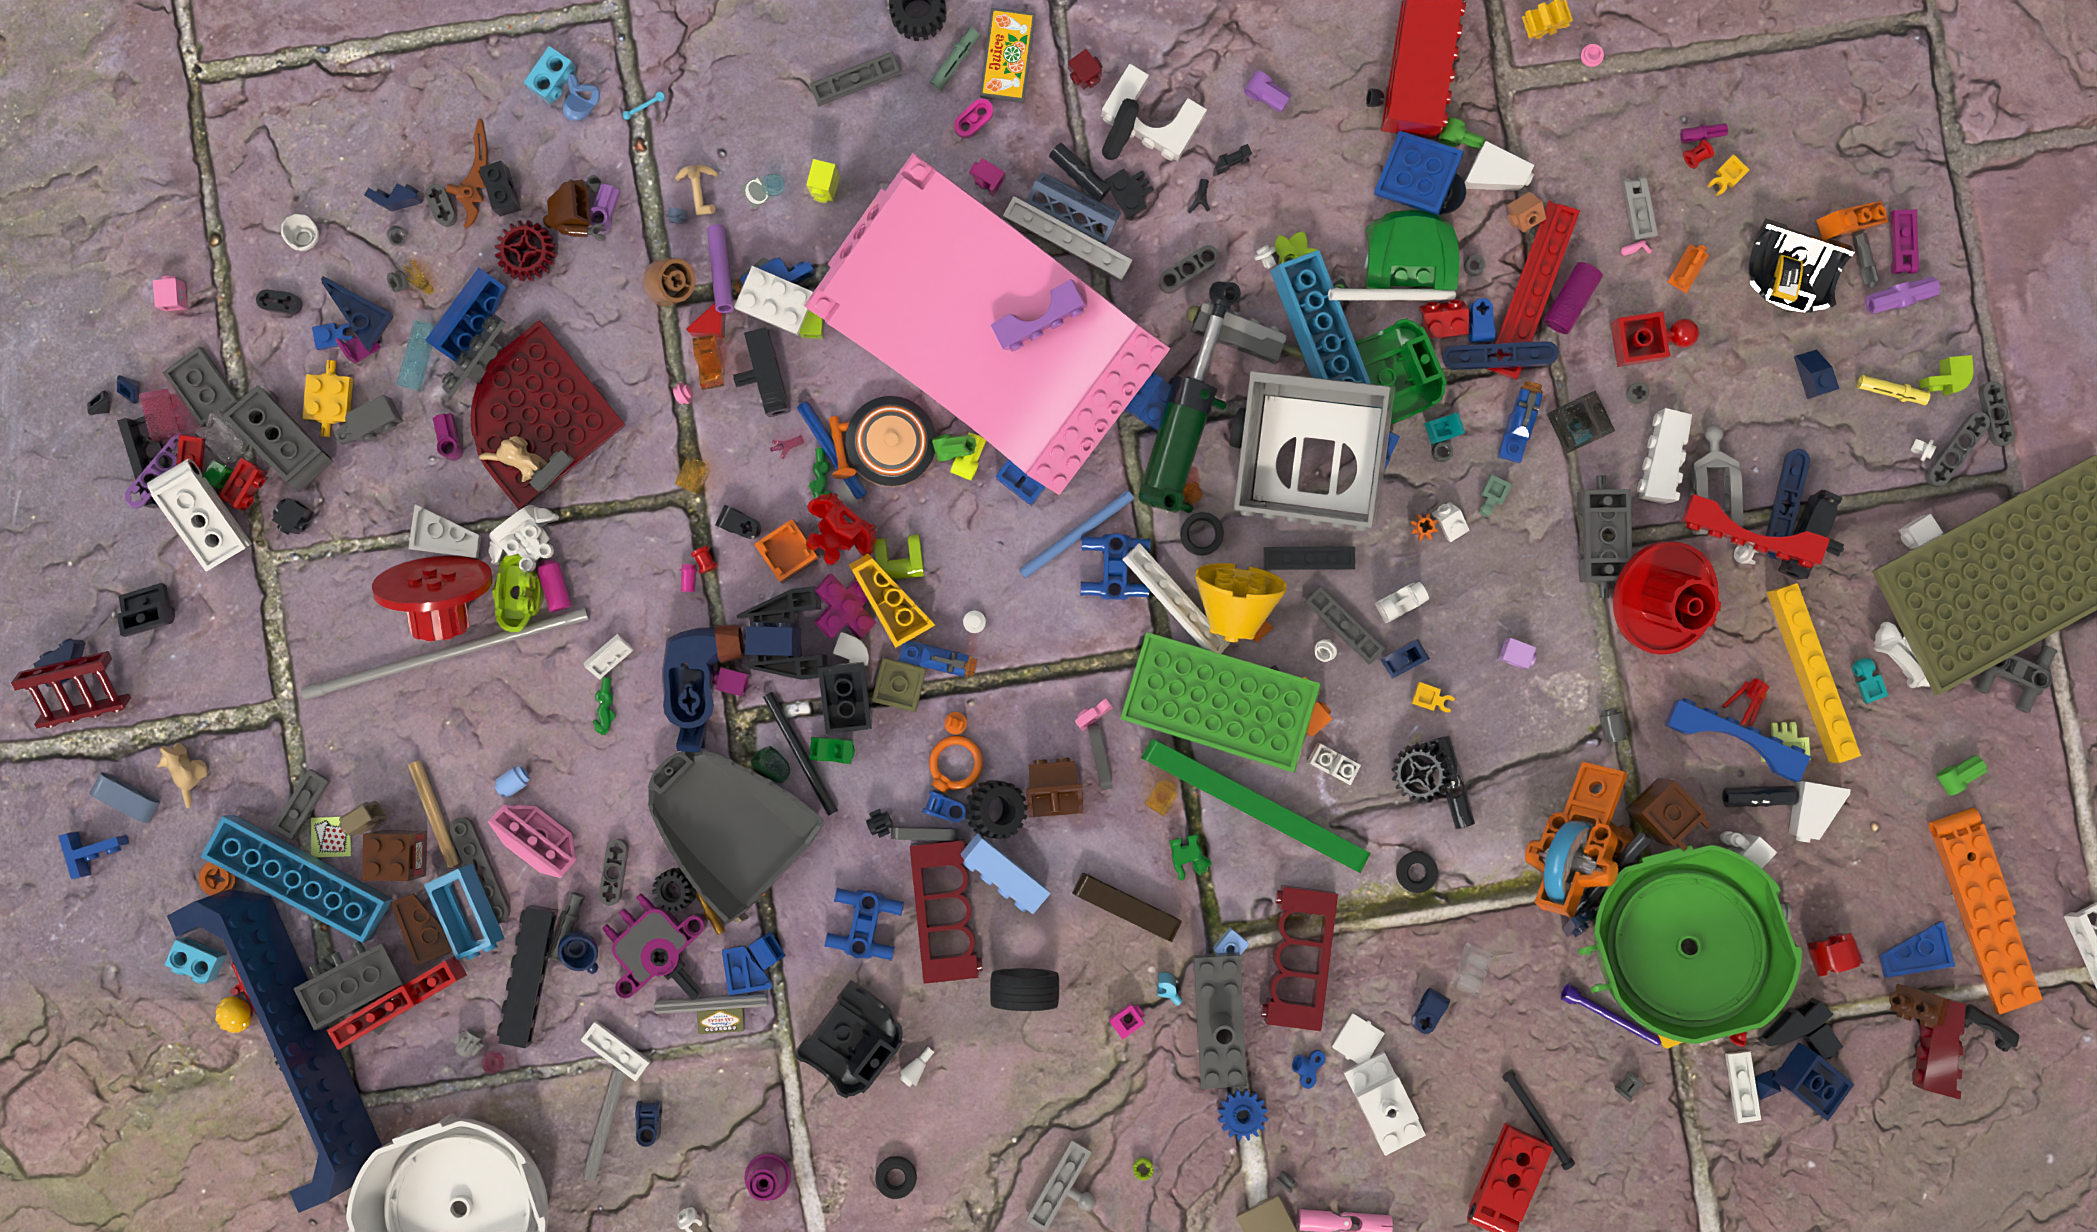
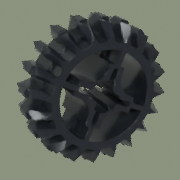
[1391,742,1454,804]

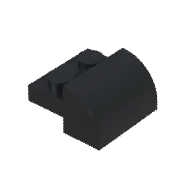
[117,583,175,637]

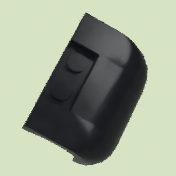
[794,980,903,1098]

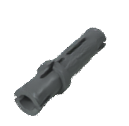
[547,892,585,961]

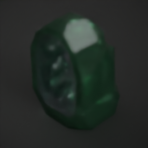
[751,746,790,783]

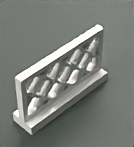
[2064,902,2097,989]

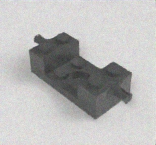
[1577,475,1632,598]

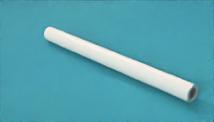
[1328,289,1456,301]

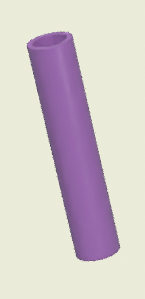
[707,224,734,313]

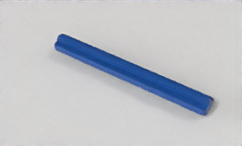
[797,402,867,499]

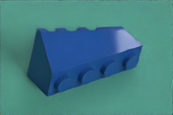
[425,267,506,362]

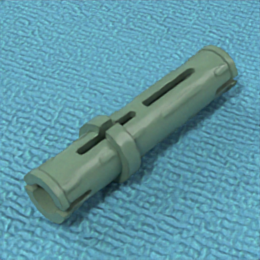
[930,27,981,90]

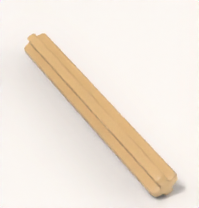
[408,761,460,868]

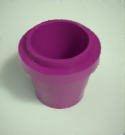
[744,1153,791,1201]

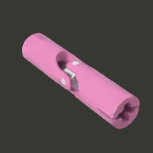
[1298,1209,1393,1232]

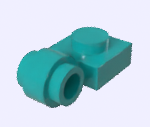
[1851,657,1889,704]

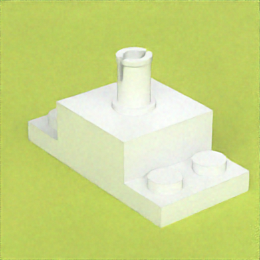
[1343,1051,1426,1156]

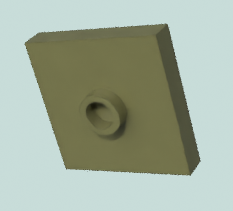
[872,657,927,712]

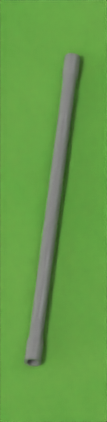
[301,607,590,700]

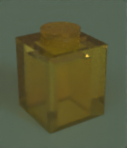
[675,458,710,495]

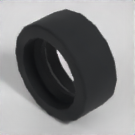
[1180,512,1224,556]

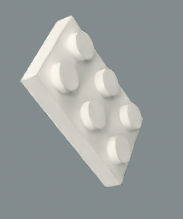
[734,266,813,336]

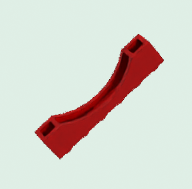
[1680,494,1830,568]

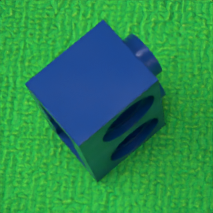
[995,459,1045,507]

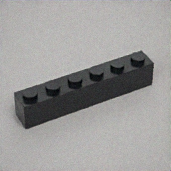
[497,905,558,1048]

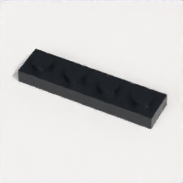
[1263,547,1355,570]

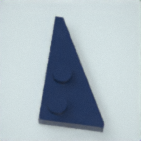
[321,276,394,352]
[1562,907,1599,937]

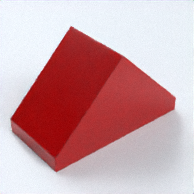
[686,303,726,338]

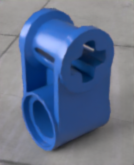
[1468,298,1495,343]
[922,790,968,822]

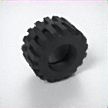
[889,0,947,41]
[964,780,1028,839]

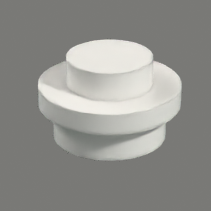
[963,611,986,633]

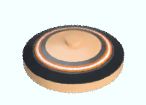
[846,396,936,487]

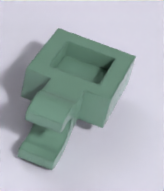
[1478,474,1512,517]

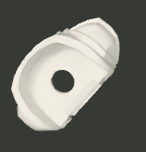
[489,505,559,572]
[1873,622,1930,688]

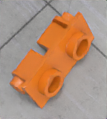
[1667,244,1709,293]

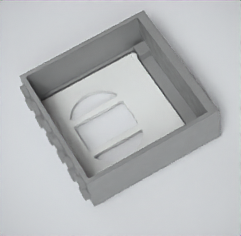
[1234,371,1395,531]

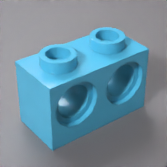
[523,46,576,104]
[164,937,227,984]

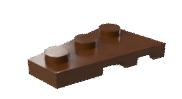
[390,893,452,966]

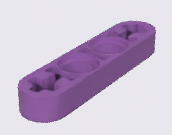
[125,434,181,509]

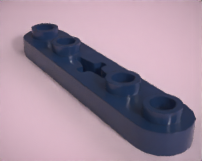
[1442,341,1559,370]
[1765,449,1810,559]

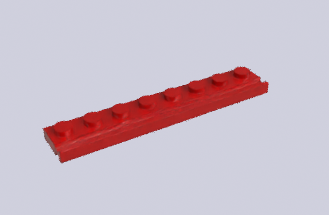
[1486,200,1580,380]

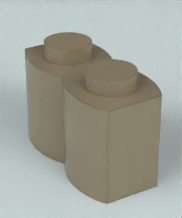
[339,801,387,836]

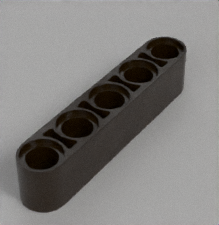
[1072,872,1182,942]

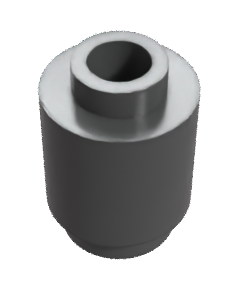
[1599,708,1627,743]

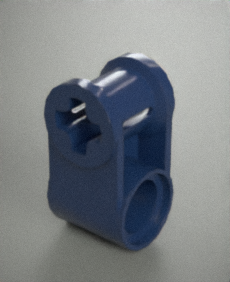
[1412,987,1450,1034]
[635,1101,662,1147]

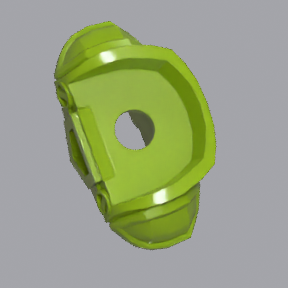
[492,554,544,632]

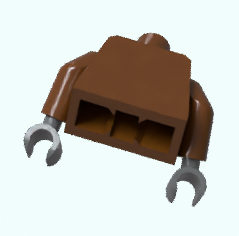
[543,175,606,241]

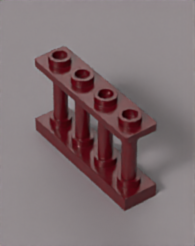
[11,651,131,729]

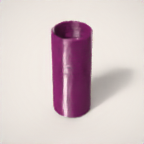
[1544,262,1603,334]

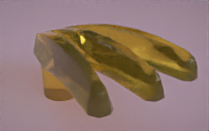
[403,259,434,295]

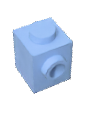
[1213,927,1249,955]

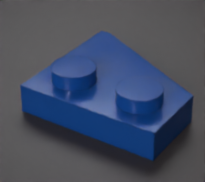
[722,945,773,995]

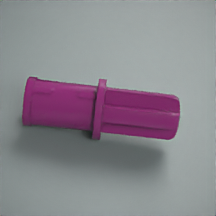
[1680,123,1728,143]

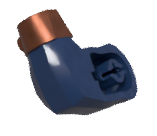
[662,625,744,728]

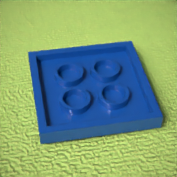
[1374,131,1464,216]

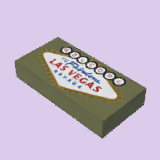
[697,1008,745,1034]

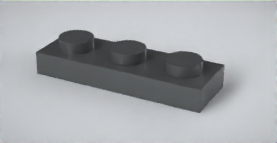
[272,769,331,840]

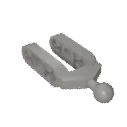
[1690,425,1743,535]

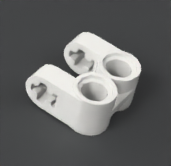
[1374,582,1429,623]

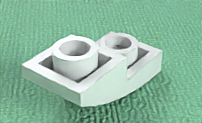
[1307,742,1361,785]

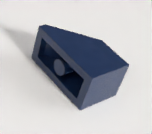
[1794,349,1839,399]

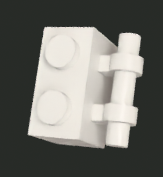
[1720,831,1777,868]

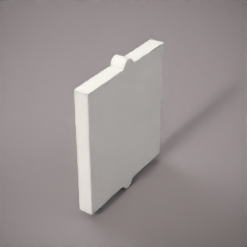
[1332,1013,1385,1064]

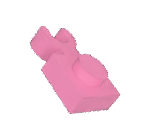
[1075,699,1113,732]

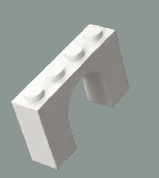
[1101,64,1207,162]

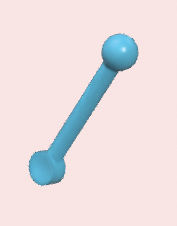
[622,92,665,120]

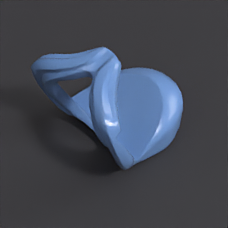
[563,74,600,121]

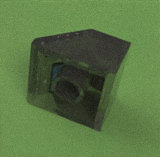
[1547,390,1615,454]

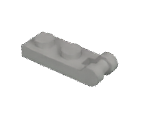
[1621,175,1658,241]

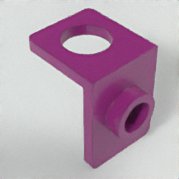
[335,336,381,364]

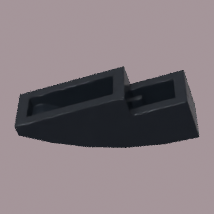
[1758,998,1834,1046]

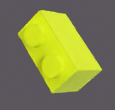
[806,159,840,203]

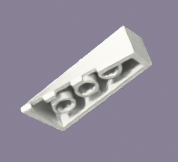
[1637,408,1692,505]

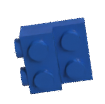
[1124,372,1172,431]

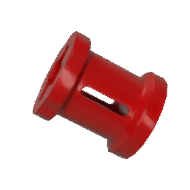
[1683,140,1714,169]
[691,545,719,574]

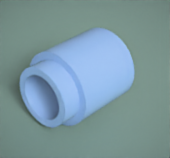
[494,765,531,798]

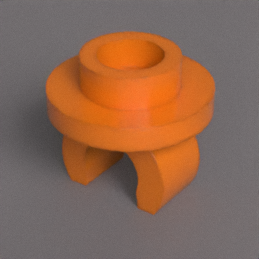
[944,712,967,735]

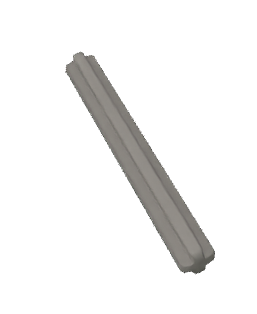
[654,993,768,1014]
[583,1069,626,1181]

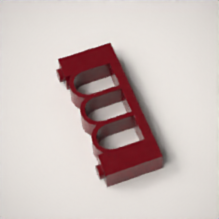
[909,839,983,984]
[1261,885,1338,1031]

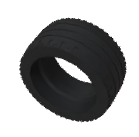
[990,968,1059,1011]

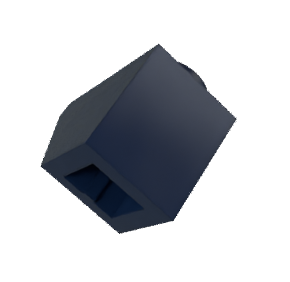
[33,638,85,687]

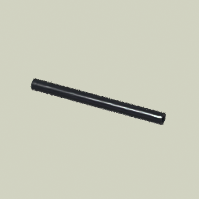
[763,692,838,816]

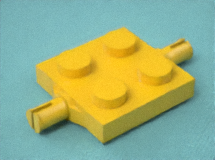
[302,360,353,438]

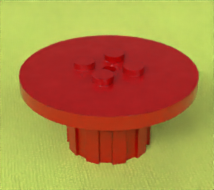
[1613,541,1721,655]
[372,556,493,641]

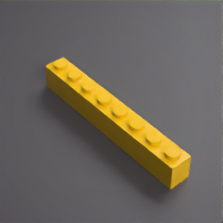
[1766,583,1861,763]

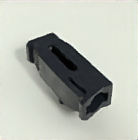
[733,327,791,417]
[1778,489,1844,580]

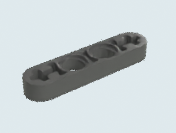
[1925,412,1990,487]

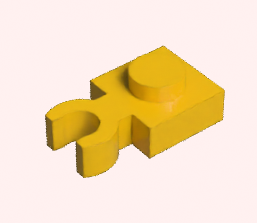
[1707,154,1750,196]
[1411,682,1455,712]

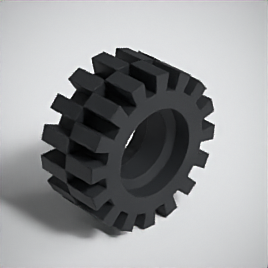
[652,867,697,912]

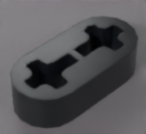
[256,289,302,315]

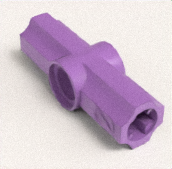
[1865,276,1940,315]

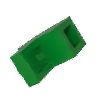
[809,737,855,764]

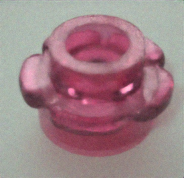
[482,1051,504,1074]

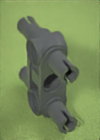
[1973,645,2057,713]

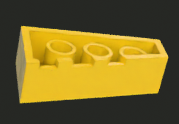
[848,554,935,648]

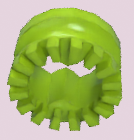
[1133,1157,1154,1181]

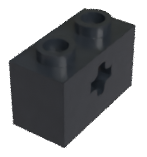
[479,161,521,217]

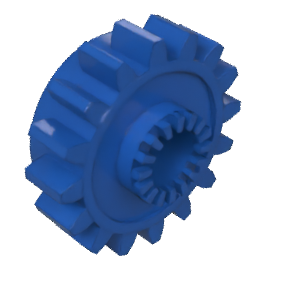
[1217,1088,1268,1141]

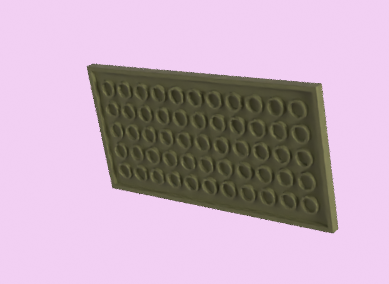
[1872,455,2097,695]

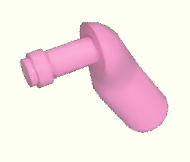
[1621,240,1652,256]

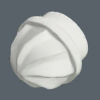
[1315,639,1337,662]

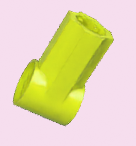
[950,432,987,481]

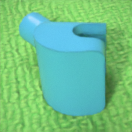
[1157,972,1183,1005]

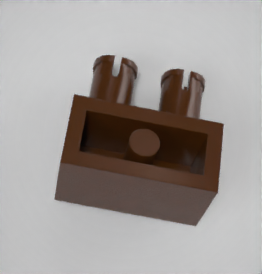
[1889,983,1951,1028]

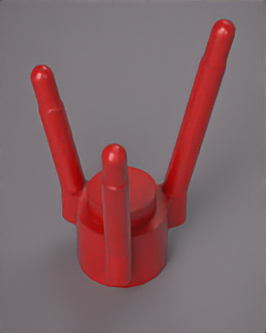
[1722,678,1770,728]

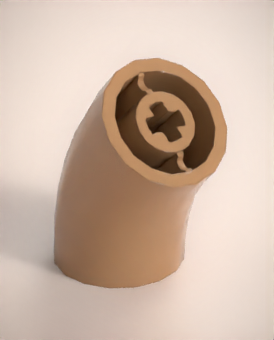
[642,258,696,306]

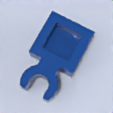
[312,323,354,350]

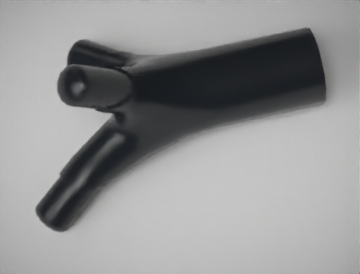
[1187,179,1210,213]

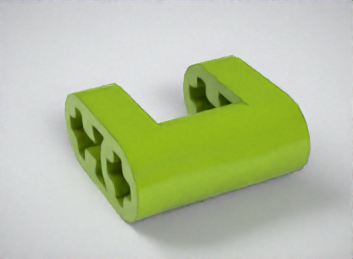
[874,534,924,580]

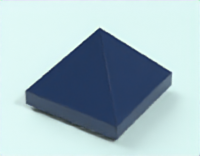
[117,375,139,404]
[1755,1069,1781,1100]

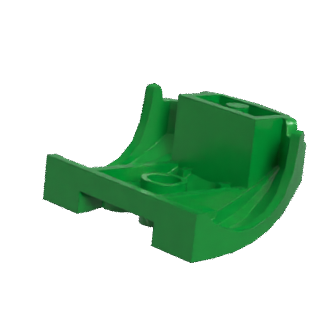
[1364,210,1459,290]

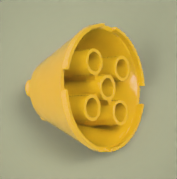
[1195,563,1286,642]

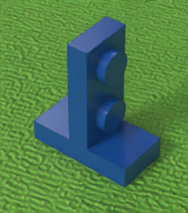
[58,832,129,880]

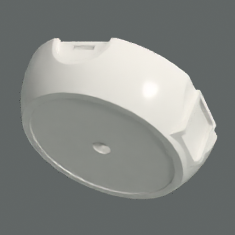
[341,1113,549,1232]

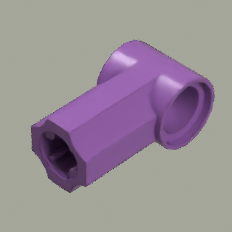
[1244,70,1292,113]
[590,184,621,232]

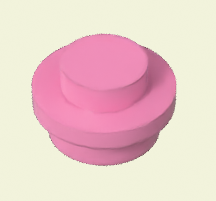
[1581,44,1604,67]
[673,382,693,404]

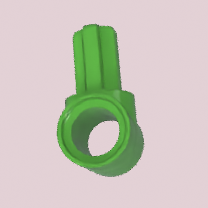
[1438,117,1485,150]

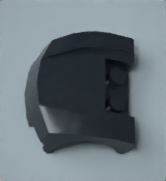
[1749,218,1855,313]

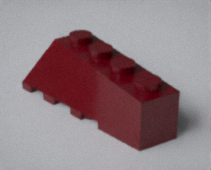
[1912,999,1966,1100]

